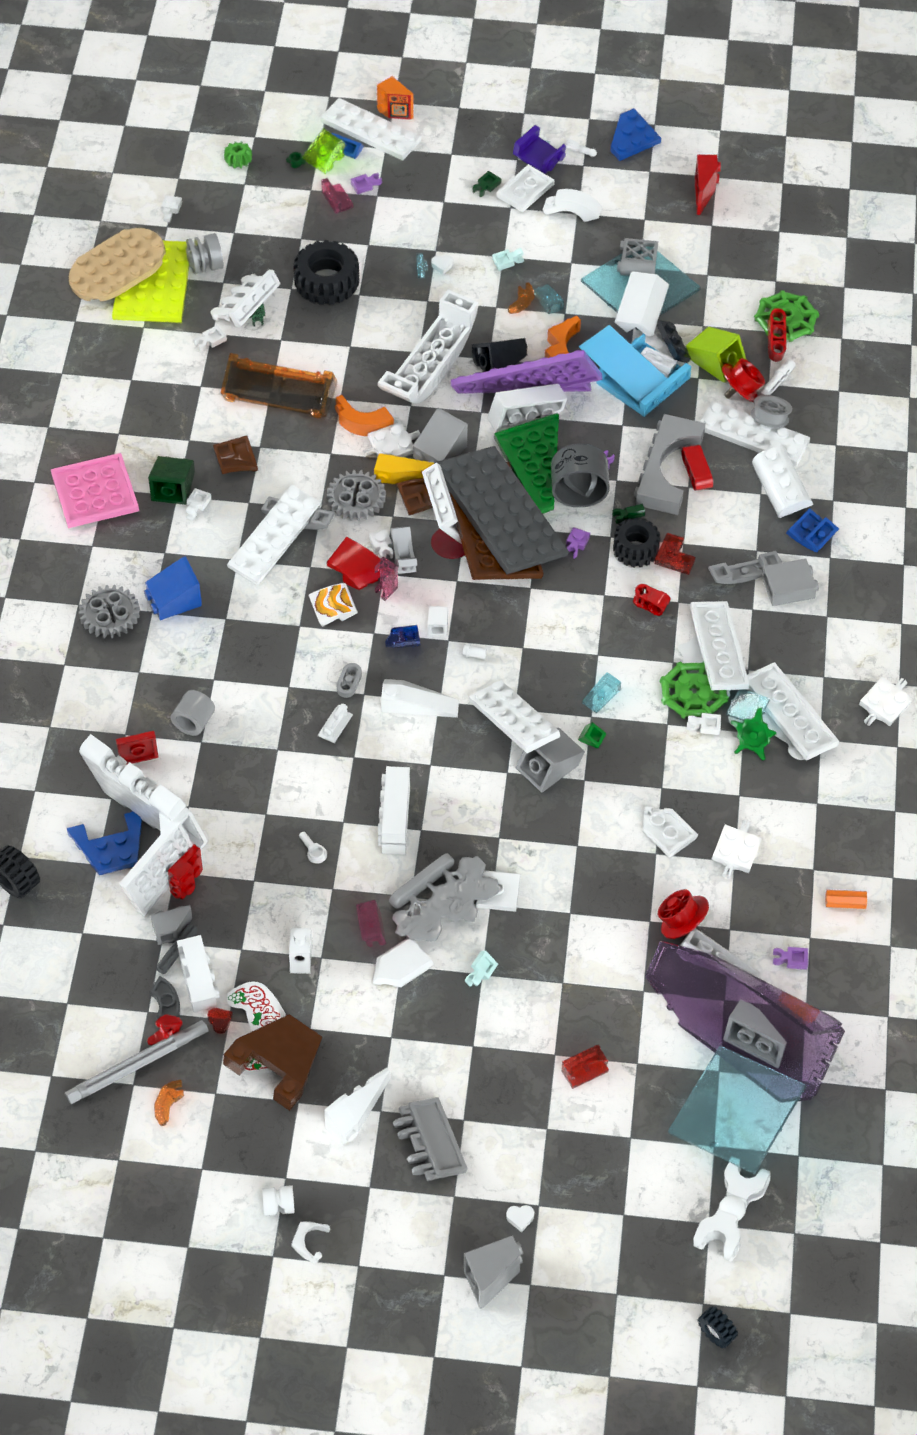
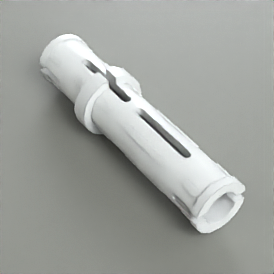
[757,359,796,396]

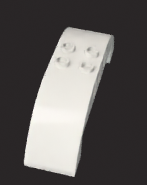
[378,290,479,404]

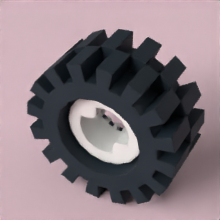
[697,1306,738,1348]

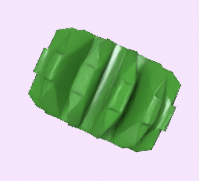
[224,141,252,169]

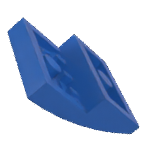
[786,508,839,553]

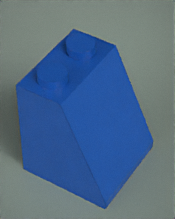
[144,556,202,620]

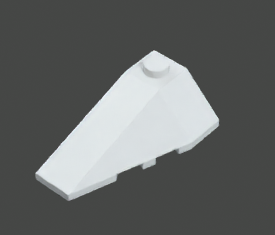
[381,679,459,718]
[677,928,760,983]
[324,1068,390,1145]

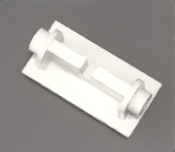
[318,704,353,743]

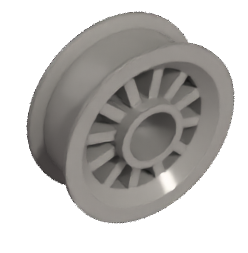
[751,395,792,428]

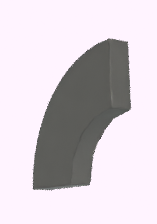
[149,976,180,1019]

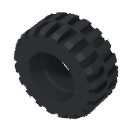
[293,240,359,305]

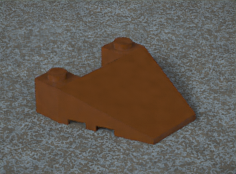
[223,1014,322,1111]

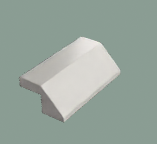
[615,271,669,337]

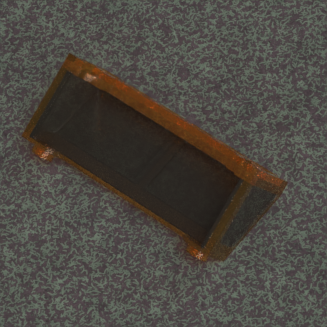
[220,353,338,418]

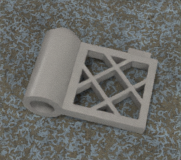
[617,238,658,276]

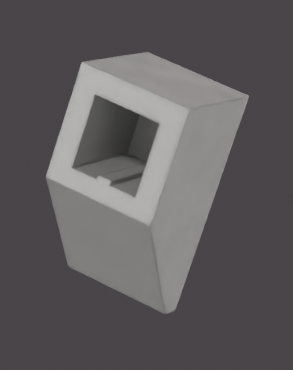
[151,905,192,945]

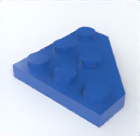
[611,108,661,161]

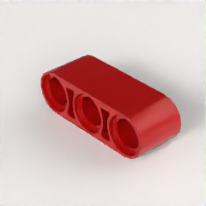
[768,308,786,362]
[681,444,713,491]

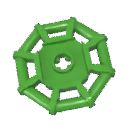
[754,290,819,342]
[660,661,729,719]

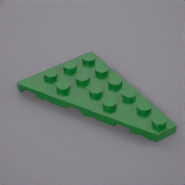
[494,413,559,514]

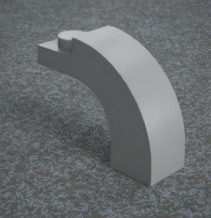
[390,526,417,574]

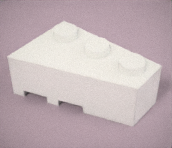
[177,935,220,1012]

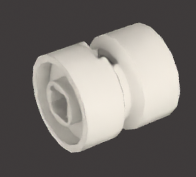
[262,1186,295,1216]

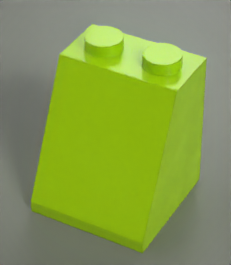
[686,326,746,383]

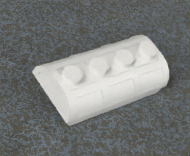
[752,446,813,518]

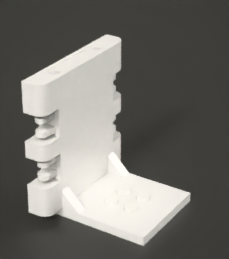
[80,734,207,917]

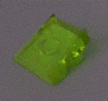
[303,128,346,174]

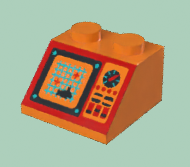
[377,76,413,119]

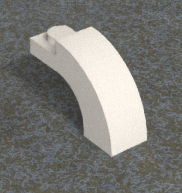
[543,189,602,222]

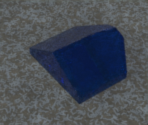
[385,625,420,648]

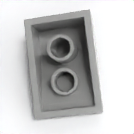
[723,999,787,1068]

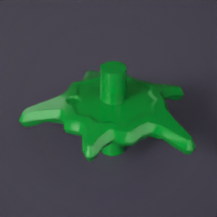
[731,707,777,761]

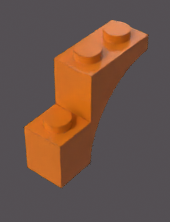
[545,315,581,358]

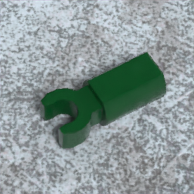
[612,504,645,524]

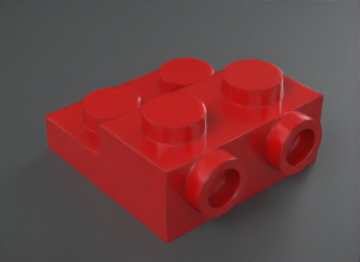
[167,844,203,900]

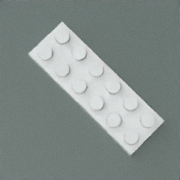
[320,98,421,161]
[700,401,810,467]
[227,484,321,586]
[690,601,749,690]
[747,662,839,761]
[469,680,560,753]

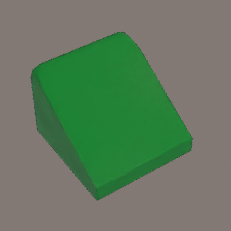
[578,722,607,748]

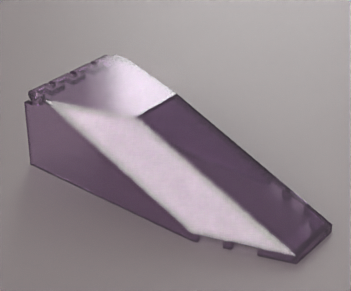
[645,941,845,1104]

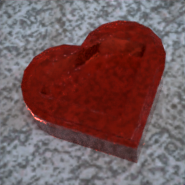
[207,1008,233,1034]

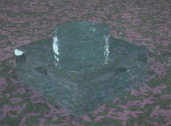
[416,254,428,278]

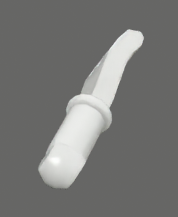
[565,139,597,157]

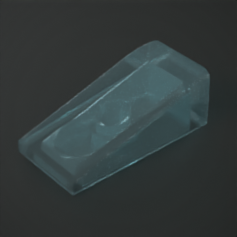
[533,284,564,314]
[582,672,621,713]

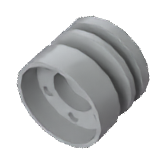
[186,233,224,274]

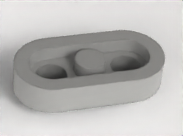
[336,663,362,698]

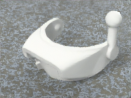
[292,1222,330,1264]

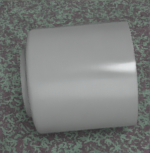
[171,690,215,736]

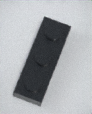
[656,320,691,363]

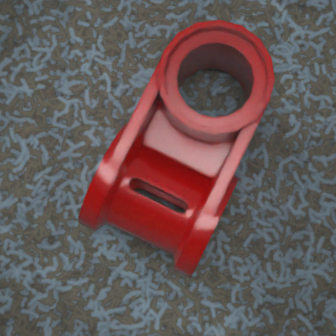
[633,584,671,616]

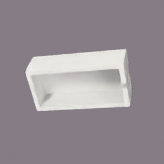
[378,766,410,855]

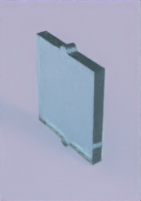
[726,689,770,721]

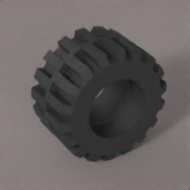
[613,518,660,568]
[0,845,40,899]

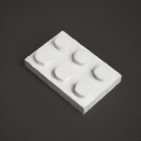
[497,164,554,212]

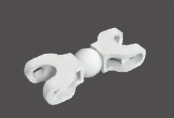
[694,1157,770,1261]

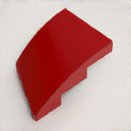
[327,537,393,590]

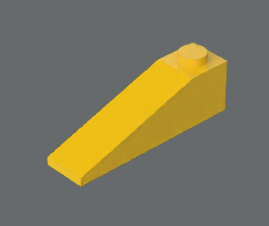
[374,453,434,484]

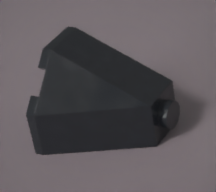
[471,338,527,372]

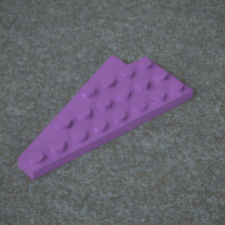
[451,350,602,393]

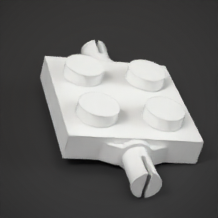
[362,422,420,457]
[859,677,913,726]
[711,820,762,879]

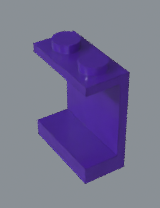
[513,125,566,174]

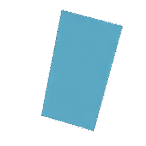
[579,325,667,402]

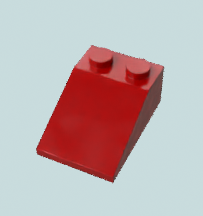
[695,154,721,215]

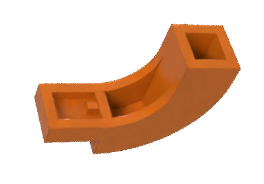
[335,395,394,436]

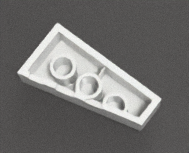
[487,384,567,432]

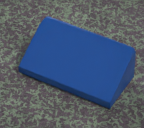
[326,133,364,159]

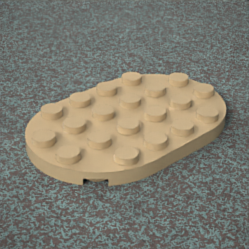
[69,228,166,301]

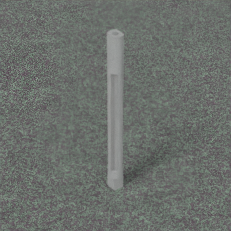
[65,1020,209,1104]

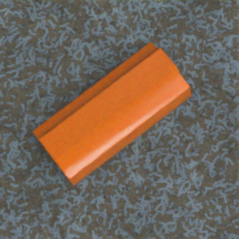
[825,890,867,909]

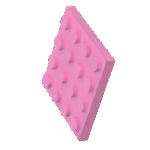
[51,453,139,528]

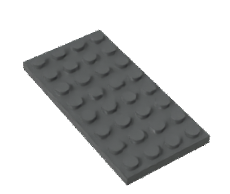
[434,446,569,574]

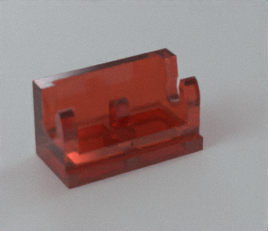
[561,1044,609,1089]

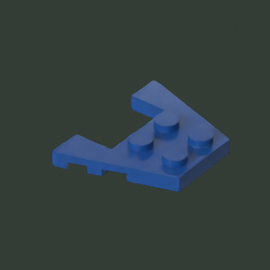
[67,812,142,875]

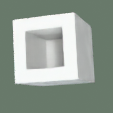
[428,606,448,636]

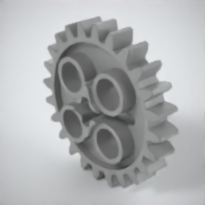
[327,470,386,521]
[79,585,140,638]

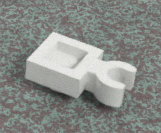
[194,325,227,351]
[369,529,393,561]

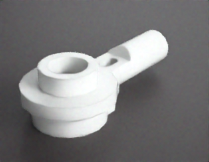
[299,832,327,864]

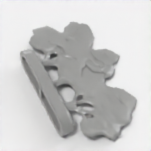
[389,853,499,941]

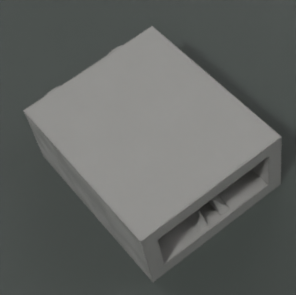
[762,558,819,606]

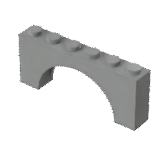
[634,414,706,515]

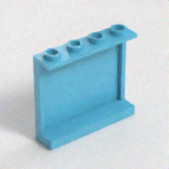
[596,334,692,417]

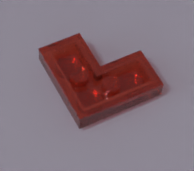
[654,533,696,575]

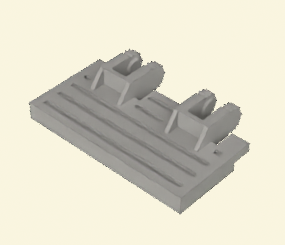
[393,1097,468,1181]

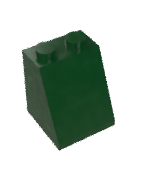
[148,456,195,505]

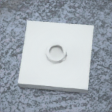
[476,870,520,912]

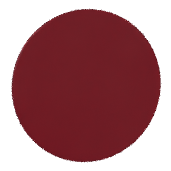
[431,529,465,559]

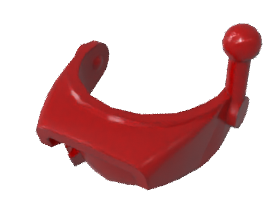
[147,1014,182,1046]

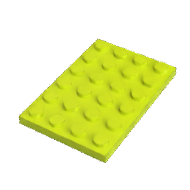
[112,241,190,323]

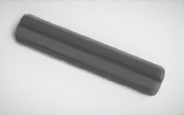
[156,924,197,974]

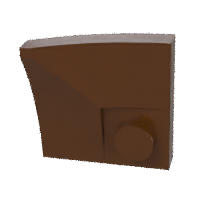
[213,435,258,474]
[397,478,433,516]

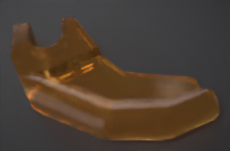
[508,282,535,314]
[154,1080,184,1126]

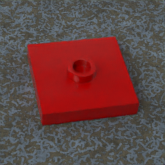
[116,731,159,764]

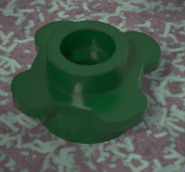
[286,152,306,169]

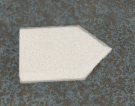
[643,806,698,857]
[373,937,434,987]

